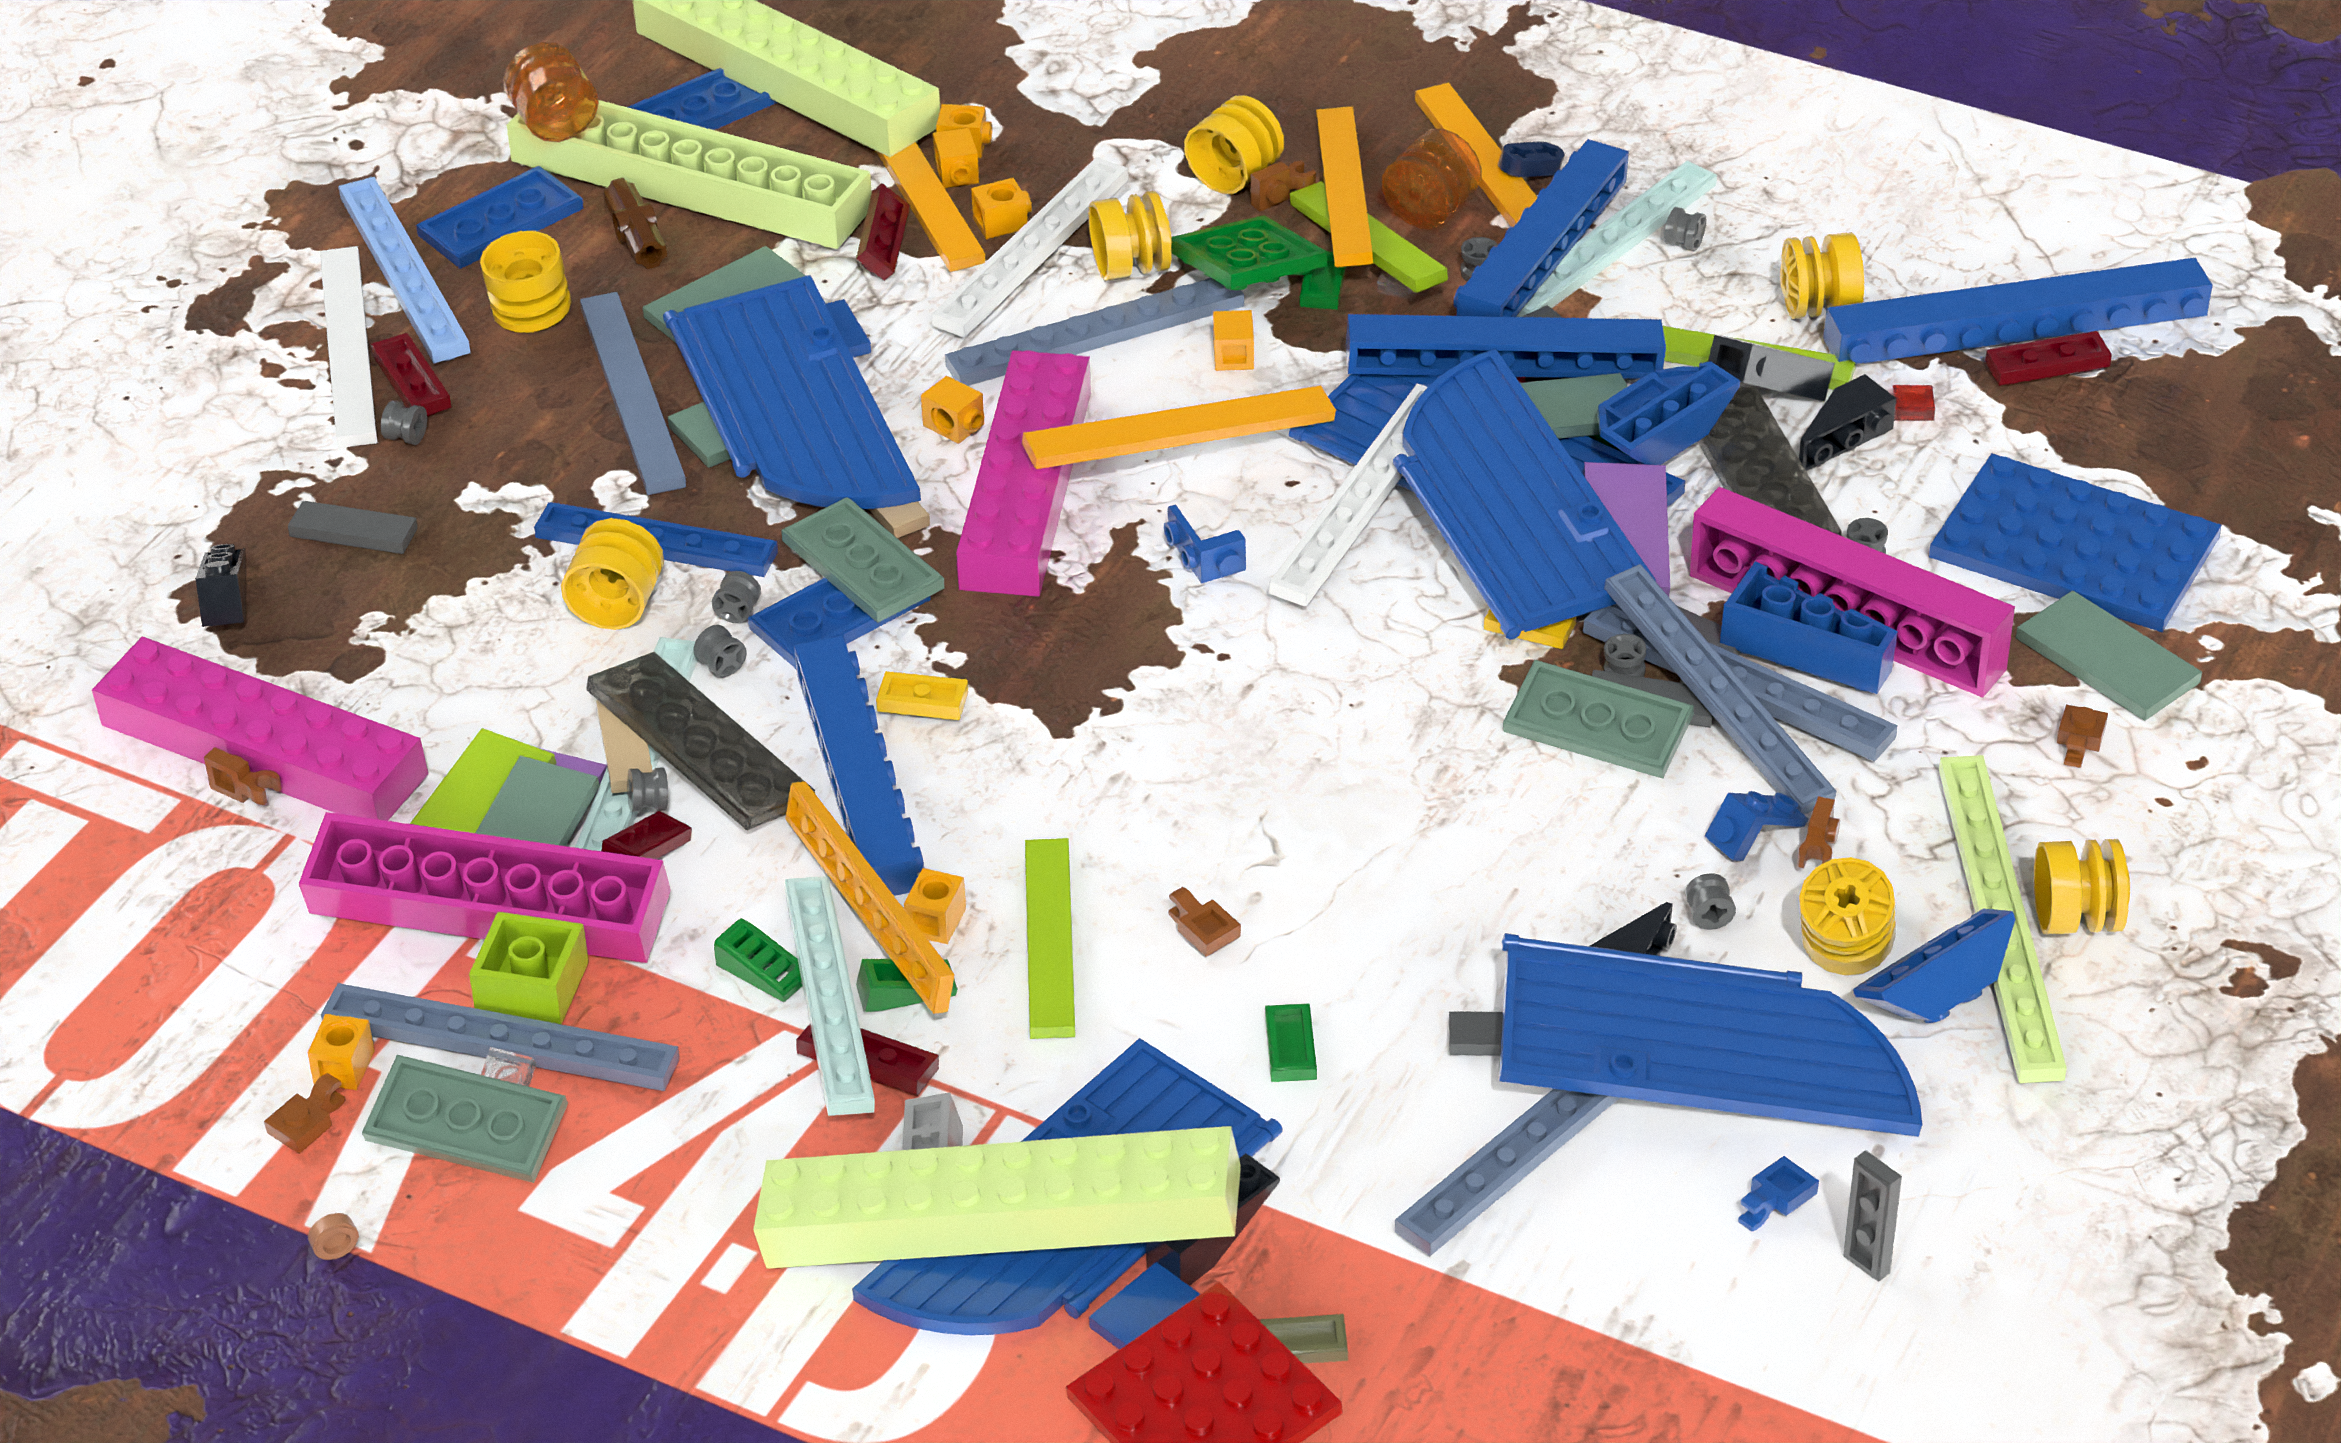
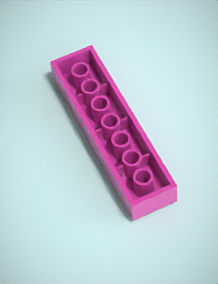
[956,350,1091,597]
[1690,487,2015,698]
[92,636,428,821]
[298,812,671,963]

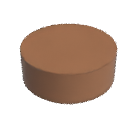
[308,1213,359,1260]

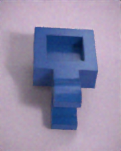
[1738,1156,1819,1232]

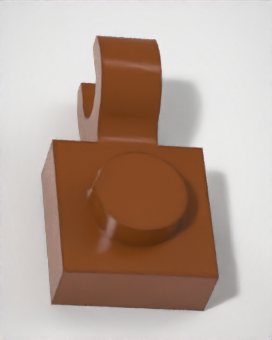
[1251,161,1316,212]
[2057,704,2108,768]
[204,747,282,805]
[1798,796,1840,868]
[1168,887,1241,957]
[264,1073,346,1154]

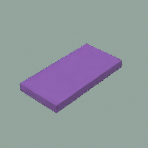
[1583,462,1670,596]

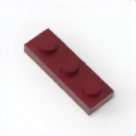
[856,183,910,281]
[1985,331,2112,386]
[371,332,452,416]
[796,1024,939,1095]

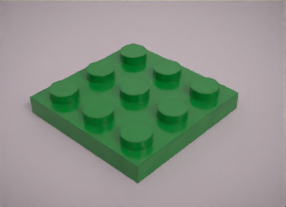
[1171,215,1327,291]

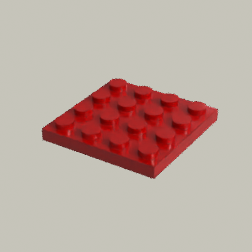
[1066,1281,1343,1443]

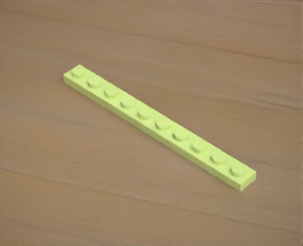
[1939,755,2067,1083]

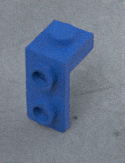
[1164,504,1246,584]
[1705,791,1809,861]

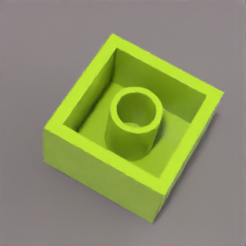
[469,912,589,1025]

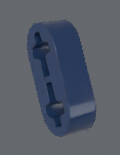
[1498,141,1565,177]

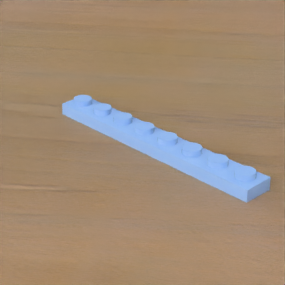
[339,177,470,363]

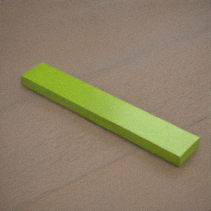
[1290,181,1448,293]
[1663,326,1856,390]
[1025,838,1076,1039]

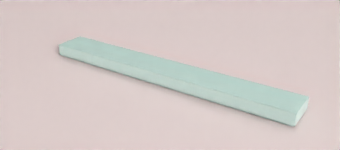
[1516,161,1717,317]
[575,637,698,851]
[784,876,875,1116]

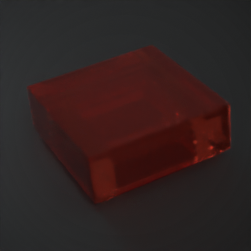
[1892,385,1935,421]

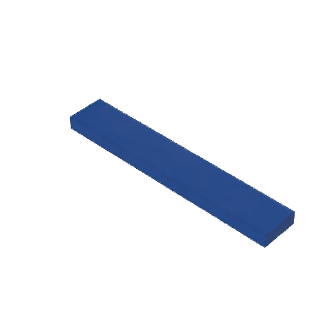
[534,502,778,577]

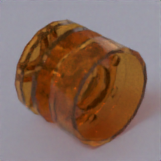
[503,42,599,142]
[1382,129,1482,229]

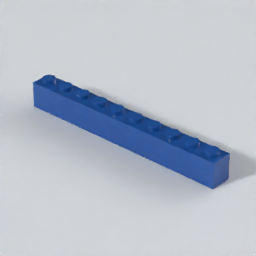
[1823,257,2213,364]

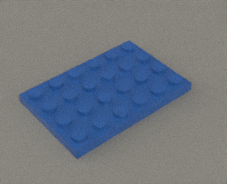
[1929,453,2222,632]

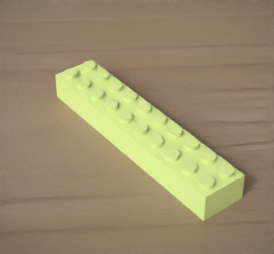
[633,0,940,157]
[507,86,872,249]
[753,1126,1241,1269]

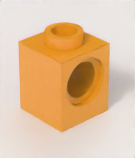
[936,104,993,158]
[933,128,979,188]
[971,178,1032,239]
[1213,310,1254,371]
[921,375,985,444]
[904,868,966,945]
[307,1014,375,1090]

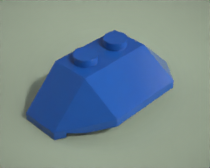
[1597,361,1740,465]
[1853,908,2015,1023]

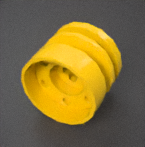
[1184,95,1284,194]
[1088,191,1172,281]
[480,231,572,332]
[1780,232,1864,319]
[561,518,664,630]
[2034,839,2130,934]
[1799,857,1896,976]

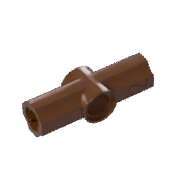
[603,178,667,269]

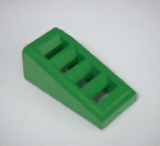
[714,918,803,1002]
[856,959,958,1012]

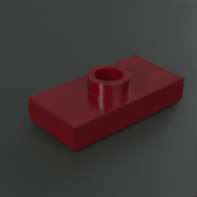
[601,811,692,859]

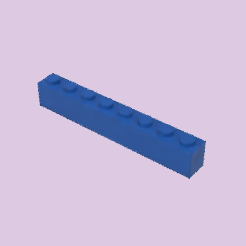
[1453,139,1629,317]
[1346,314,1666,379]
[794,636,924,896]

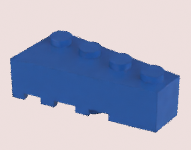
[1720,561,1898,694]

